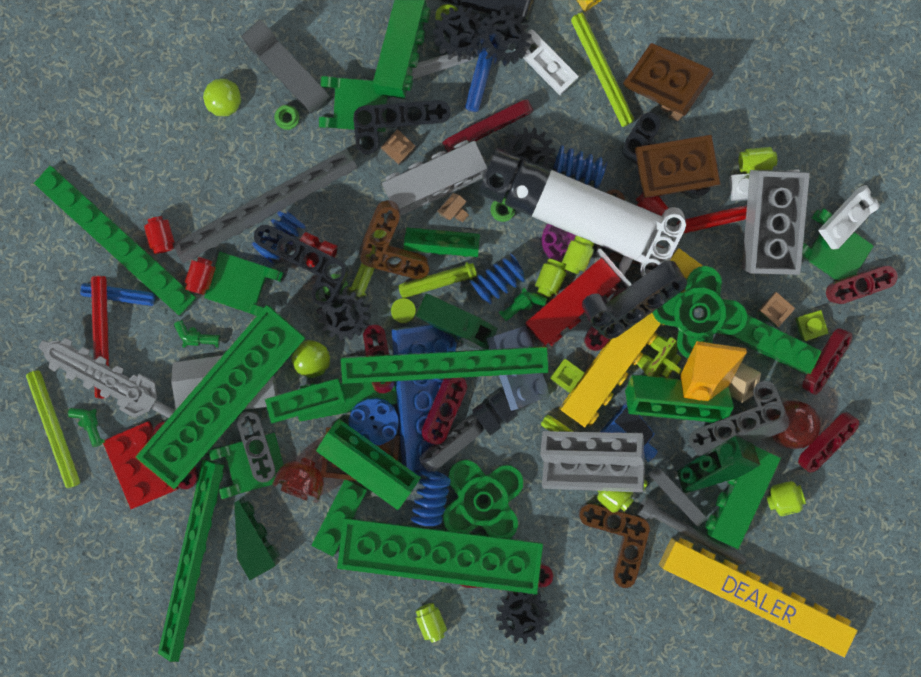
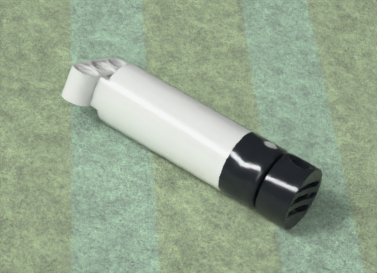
[478,147,686,276]

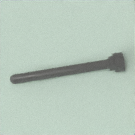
[637,497,746,564]

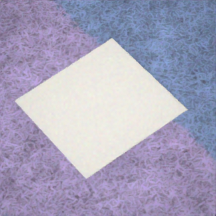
[595,249,632,288]

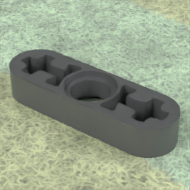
[237,412,275,482]
[419,416,484,472]
[648,465,707,526]

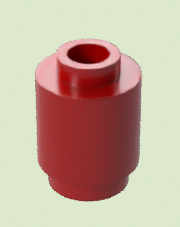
[635,193,669,216]
[144,216,175,254]
[185,257,216,295]

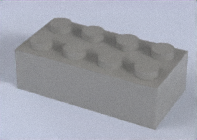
[382,140,487,216]
[742,170,810,275]

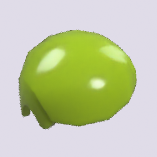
[203,78,241,116]
[291,340,330,378]

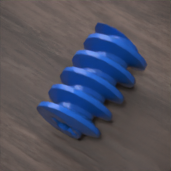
[553,145,608,189]
[252,210,306,264]
[470,254,525,305]
[411,469,451,526]

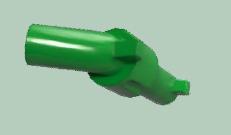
[498,287,547,322]
[174,320,220,348]
[68,408,105,447]

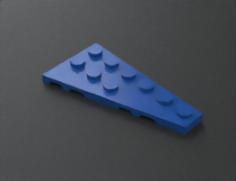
[392,324,457,476]

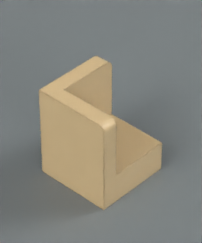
[728,363,761,403]

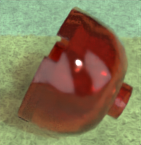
[770,400,821,449]
[272,458,324,503]

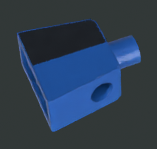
[600,402,658,462]

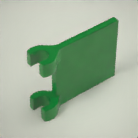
[319,76,388,132]
[802,209,874,281]
[204,252,284,316]
[209,433,288,499]

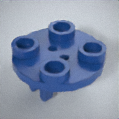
[349,397,399,445]

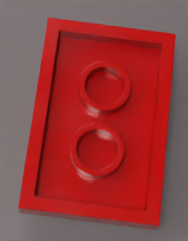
[103,421,179,509]

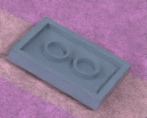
[487,326,550,411]

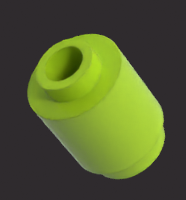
[738,147,778,174]
[562,236,594,274]
[535,259,567,297]
[415,602,447,643]

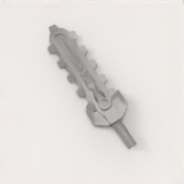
[38,338,175,418]

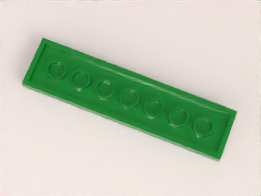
[136,304,306,489]
[337,518,543,594]

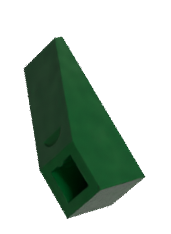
[416,293,498,350]
[677,436,761,493]
[234,498,280,581]

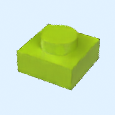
[795,310,829,341]
[550,359,585,393]

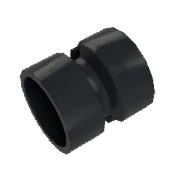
[472,389,518,436]

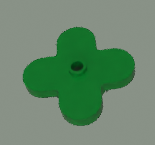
[652,266,747,358]
[443,459,523,538]

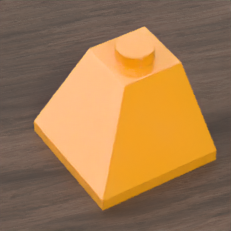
[680,341,747,401]

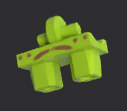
[637,335,682,378]

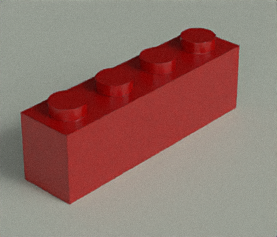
[524,258,621,346]

